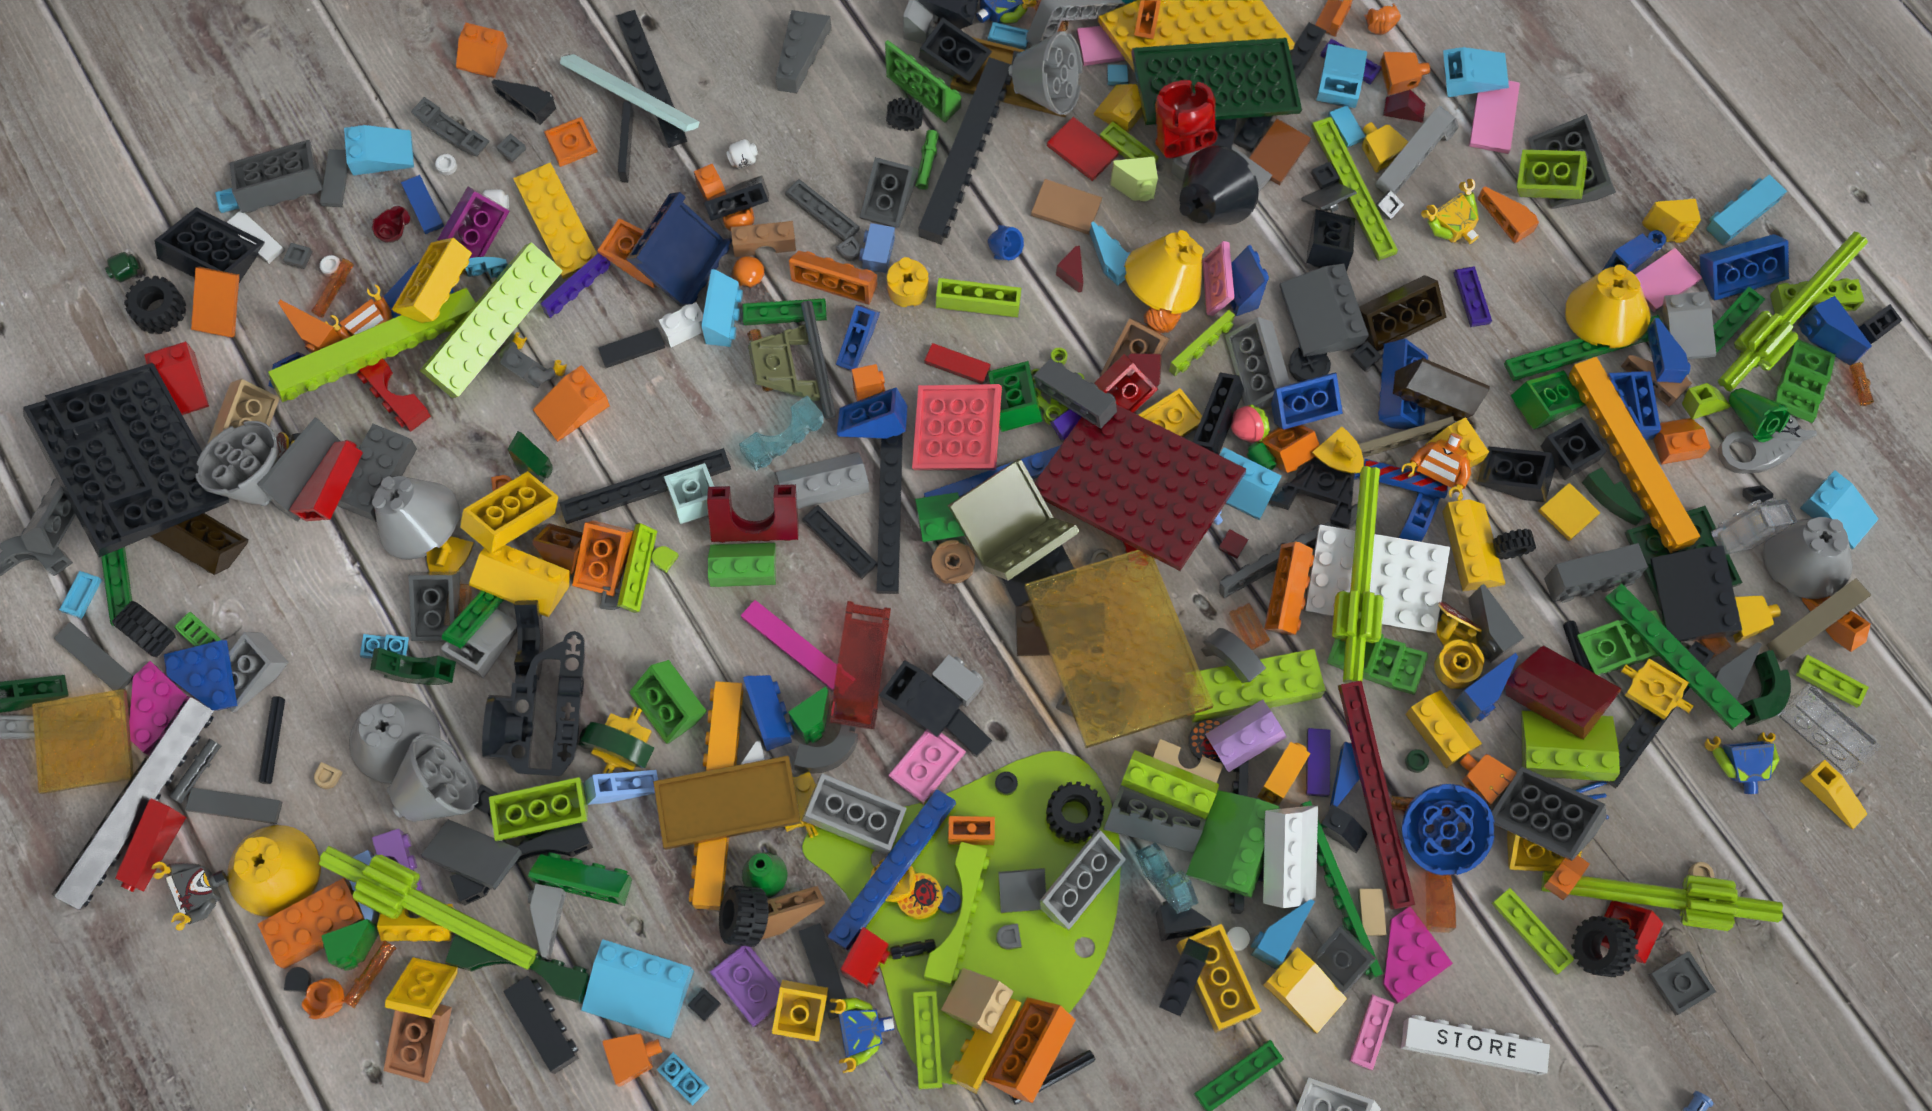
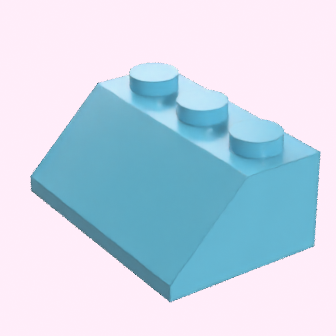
[701,269,743,347]
[1220,447,1282,520]

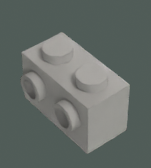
[932,655,983,707]

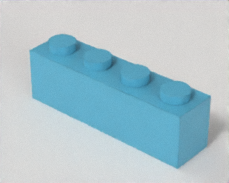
[1706,174,1787,246]

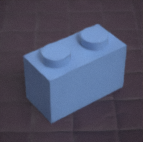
[859,223,895,273]

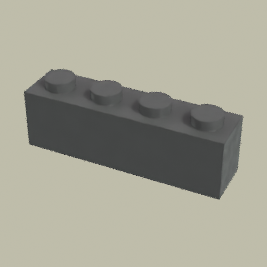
[1034,359,1117,429]

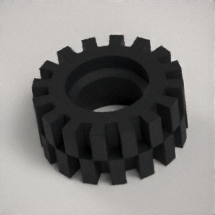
[886,98,924,131]
[1493,529,1536,559]

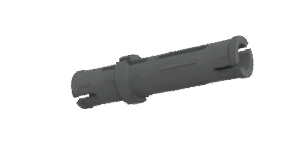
[169,738,222,804]

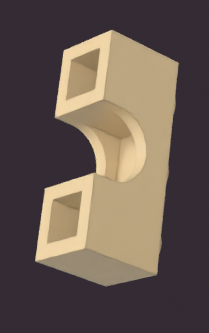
[1153,739,1223,783]

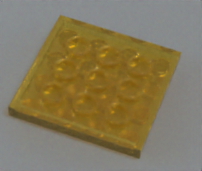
[32,689,133,794]

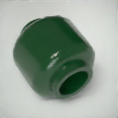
[105,252,140,282]

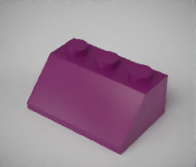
[437,186,510,258]

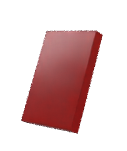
[1047,117,1119,181]

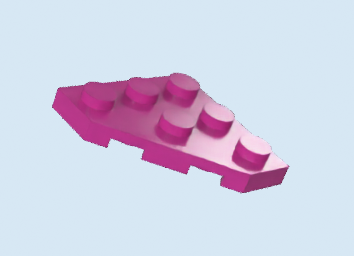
[128,661,188,754]
[1382,906,1453,1004]

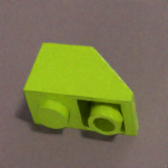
[1682,383,1730,420]

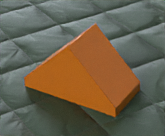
[1134,0,1161,39]

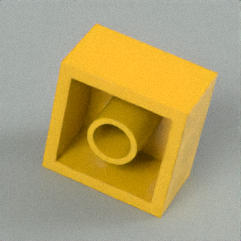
[772,980,828,1042]

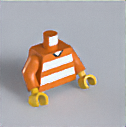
[325,284,392,340]
[1402,433,1471,501]

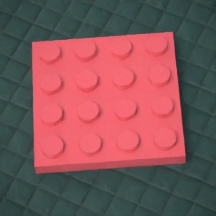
[912,384,1002,470]

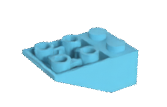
[1316,44,1368,108]
[1443,47,1509,97]

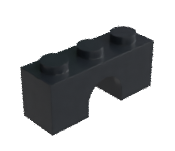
[1159,938,1210,1017]

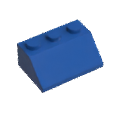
[1271,373,1343,430]
[743,675,794,751]

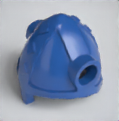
[987,225,1024,261]

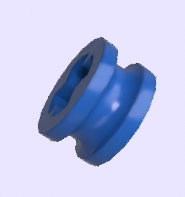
[1647,230,1666,251]

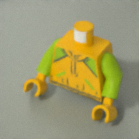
[1421,179,1479,244]

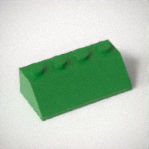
[528,853,632,906]

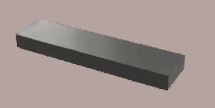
[785,179,860,241]
[54,622,133,694]
[185,788,283,824]

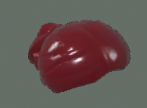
[372,206,410,243]

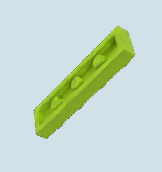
[1169,310,1235,376]
[617,523,657,613]
[1491,888,1575,975]
[913,991,942,1090]

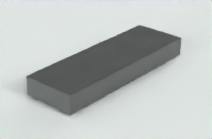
[320,149,349,207]

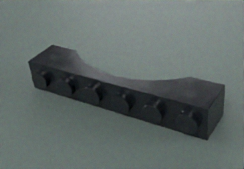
[450,822,593,906]

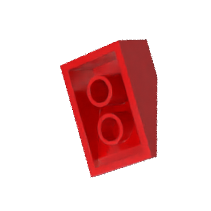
[144,341,209,415]

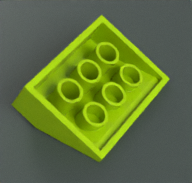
[1521,711,1620,781]

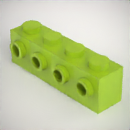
[936,278,1022,318]
[1770,278,1864,315]

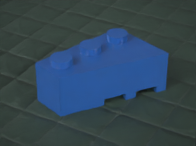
[1608,371,1661,440]

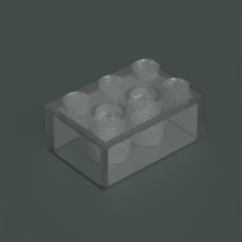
[1711,498,1798,555]

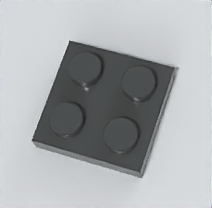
[1311,926,1376,993]
[1649,951,1716,1016]

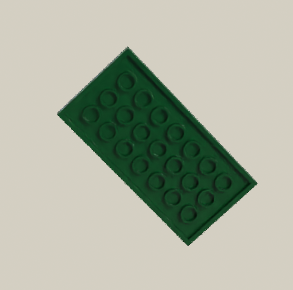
[1131,38,1302,125]

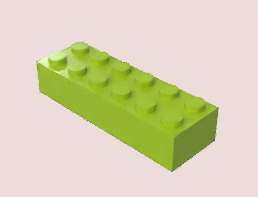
[1182,649,1326,723]

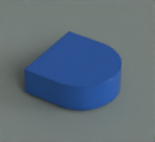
[938,885,961,914]

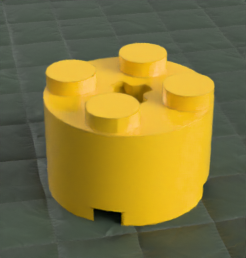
[887,257,928,307]
[1434,639,1484,689]

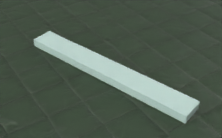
[560,54,699,132]

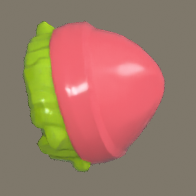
[1231,404,1270,443]

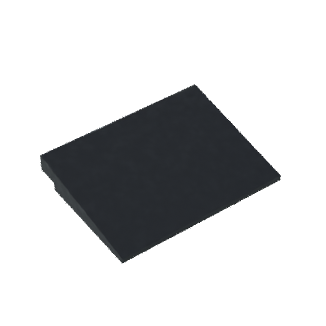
[23,363,229,558]

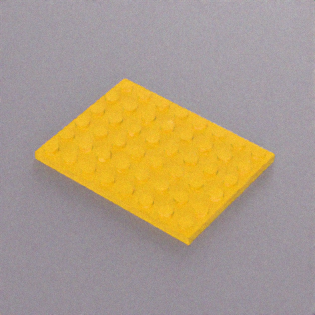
[1098,0,1295,72]

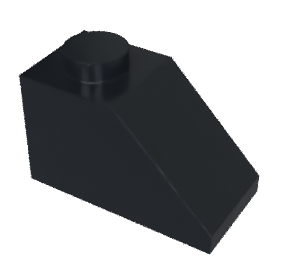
[1320,805,1368,853]

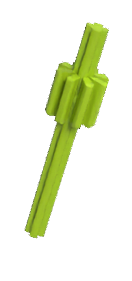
[1717,232,1868,392]
[1332,466,1384,683]
[319,846,538,970]
[1541,871,1783,931]

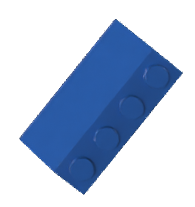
[1699,234,1789,301]
[1378,338,1428,430]

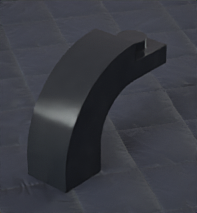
[514,600,543,680]

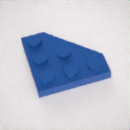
[164,640,238,711]

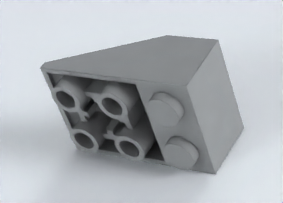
[441,609,517,678]

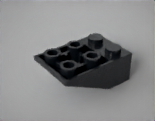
[879,660,963,738]

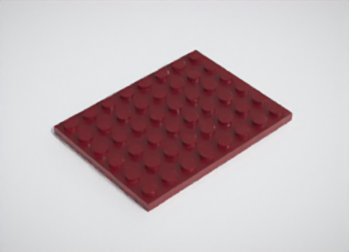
[1035,404,1246,571]

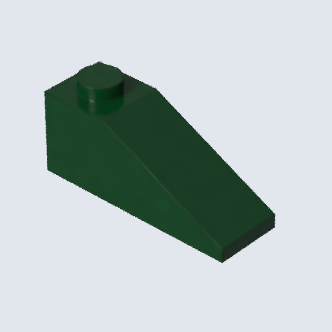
[507,431,553,483]
[0,675,69,713]

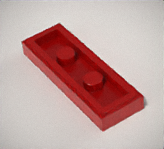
[924,343,991,384]

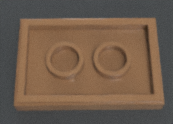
[1031,179,1102,235]

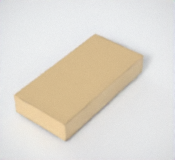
[1358,889,1386,936]

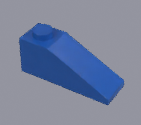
[836,305,880,371]
[1647,318,1691,383]
[1398,493,1440,542]
[1329,742,1360,808]

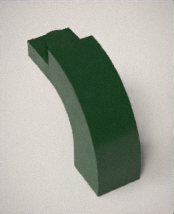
[370,648,456,685]
[1741,650,1791,726]
[578,722,654,768]

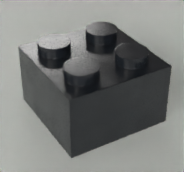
[1540,417,1607,480]

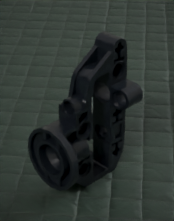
[482,631,585,776]

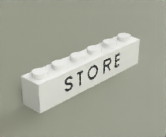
[1401,1015,1550,1075]

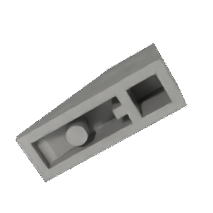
[528,884,566,961]

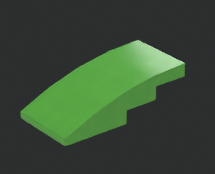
[1774,339,1836,423]
[1577,610,1664,675]
[1327,634,1428,695]

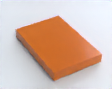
[191,267,239,337]

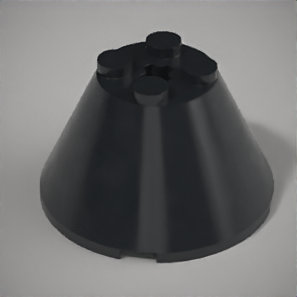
[1179,146,1259,225]

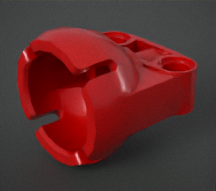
[1155,80,1218,159]

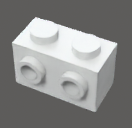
[659,302,703,348]

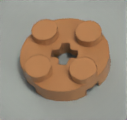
[932,540,975,584]

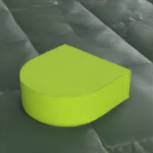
[652,546,679,573]

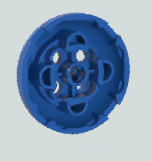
[1402,784,1494,875]

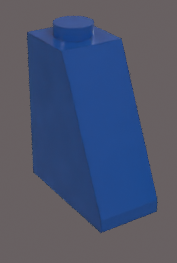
[1602,233,1657,272]

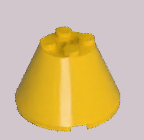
[1124,230,1204,314]
[1565,265,1650,348]
[227,825,321,917]

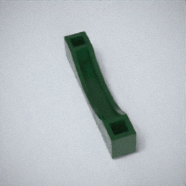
[445,935,590,1004]

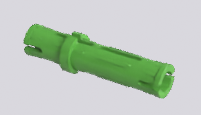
[915,130,939,190]

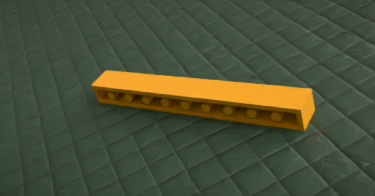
[1569,357,1700,553]
[689,681,744,910]

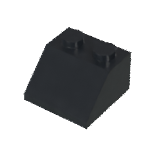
[1155,900,1212,941]

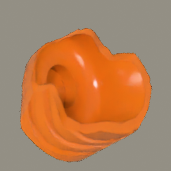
[1364,3,1401,35]
[1144,307,1181,333]
[301,978,344,1019]

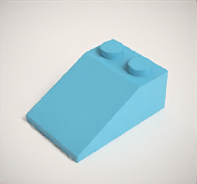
[344,125,414,176]
[1800,470,1878,549]

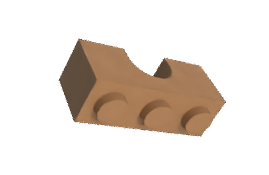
[731,221,796,257]

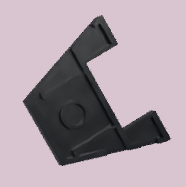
[1270,457,1355,529]

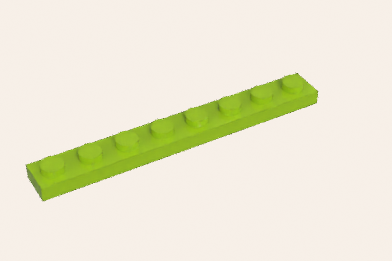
[1311,117,1398,261]

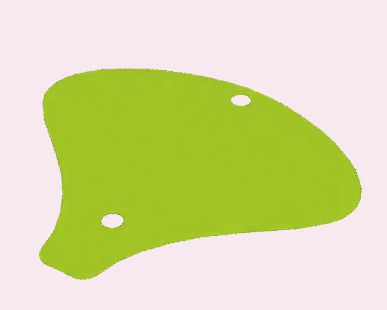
[802,751,1121,1084]

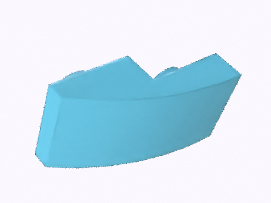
[465,257,508,278]
[360,634,409,659]
[657,1052,709,1105]

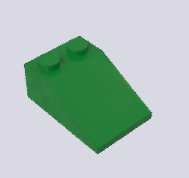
[988,361,1043,432]
[1510,370,1586,430]

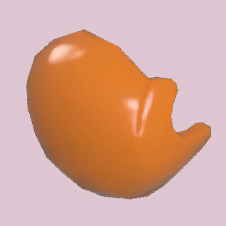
[723,208,754,231]
[731,256,764,288]

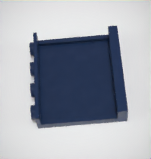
[627,192,732,306]

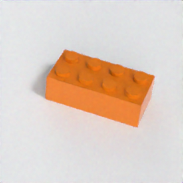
[258,878,365,969]

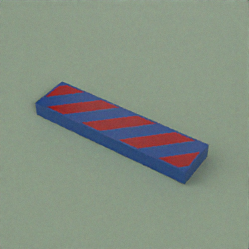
[1364,459,1448,499]

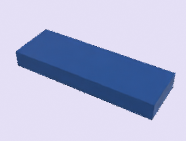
[401,175,445,235]

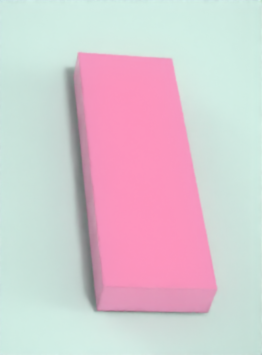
[1349,994,1395,1071]

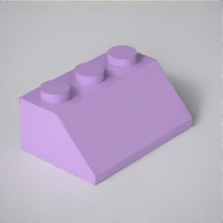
[1205,699,1286,772]

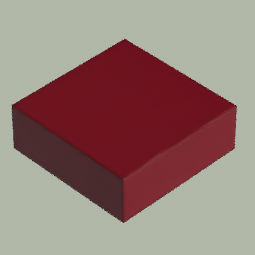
[1218,529,1249,559]

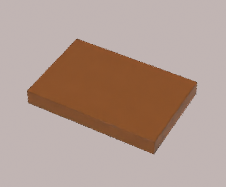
[1249,119,1311,186]

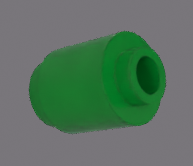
[1246,442,1277,470]

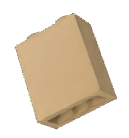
[941,968,1014,1034]

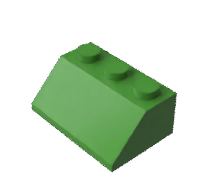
[708,543,776,587]
[629,660,707,744]

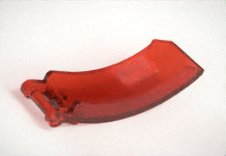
[829,601,891,730]

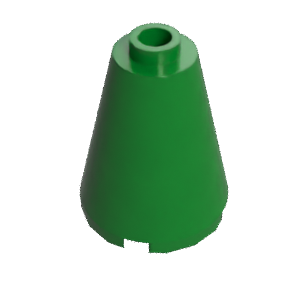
[1729,388,1790,442]
[742,852,787,898]

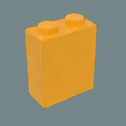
[1257,742,1310,806]

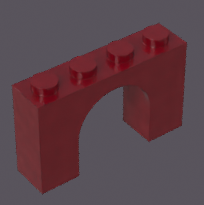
[707,484,799,543]

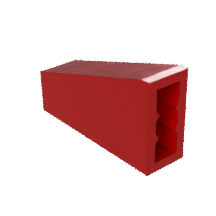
[289,440,363,521]
[115,798,187,892]

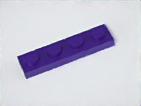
[541,253,611,318]

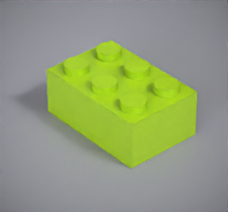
[1517,150,1587,199]

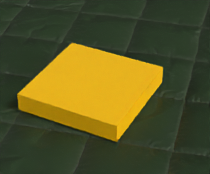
[1538,483,1601,541]

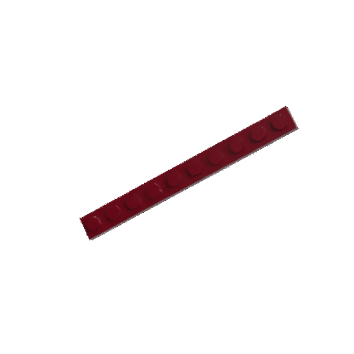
[1338,680,1415,910]

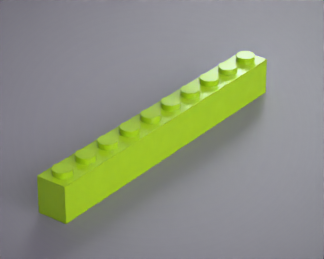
[268,288,476,402]

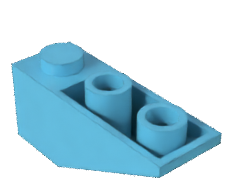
[1090,221,1130,286]

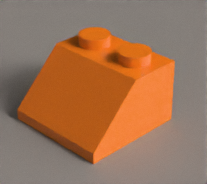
[456,22,508,78]
[1653,418,1711,465]
[1258,425,1320,473]

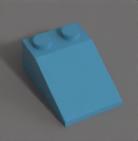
[1250,899,1315,969]

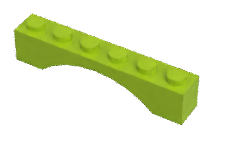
[924,842,990,987]

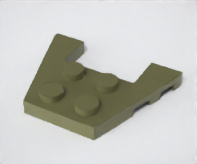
[748,324,821,401]

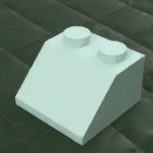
[664,463,714,524]

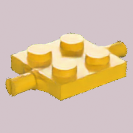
[1621,659,1694,720]
[591,707,652,774]
[785,772,818,838]

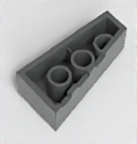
[776,10,832,94]
[1103,785,1206,853]

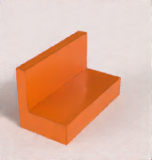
[1315,0,1353,37]

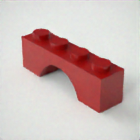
[356,358,431,432]

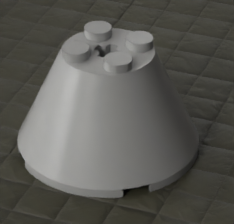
[1009,31,1082,115]
[196,421,280,506]
[372,476,460,560]
[1763,517,1853,599]
[349,695,441,784]
[387,734,479,822]

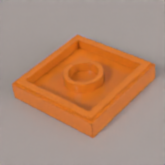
[544,117,598,167]

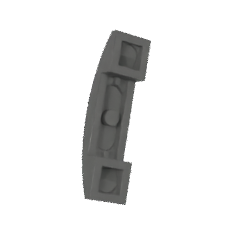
[411,97,489,157]

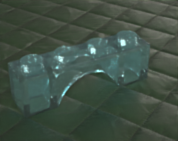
[739,396,824,471]
[1135,843,1199,913]

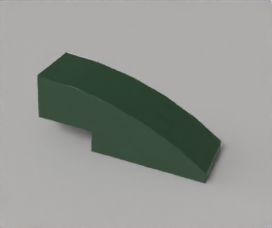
[1582,467,1646,526]

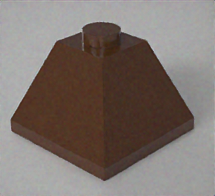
[532,523,583,575]

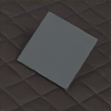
[1301,182,1357,213]
[998,868,1046,913]

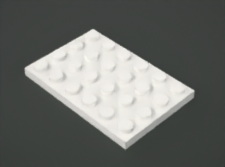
[1304,525,1450,633]

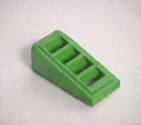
[174,612,221,647]

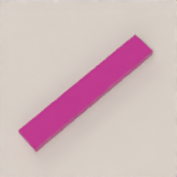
[741,600,856,698]

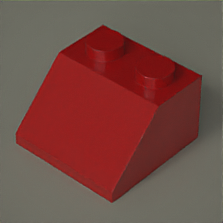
[1094,354,1158,413]
[1601,900,1664,964]
[841,927,891,989]

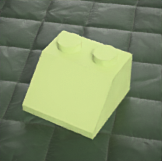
[1110,157,1158,201]

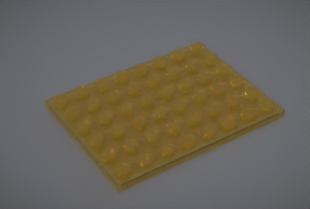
[1025,550,1214,748]

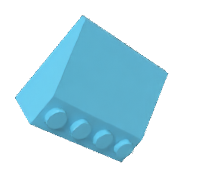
[581,939,694,1039]

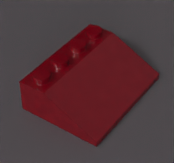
[1505,645,1621,740]

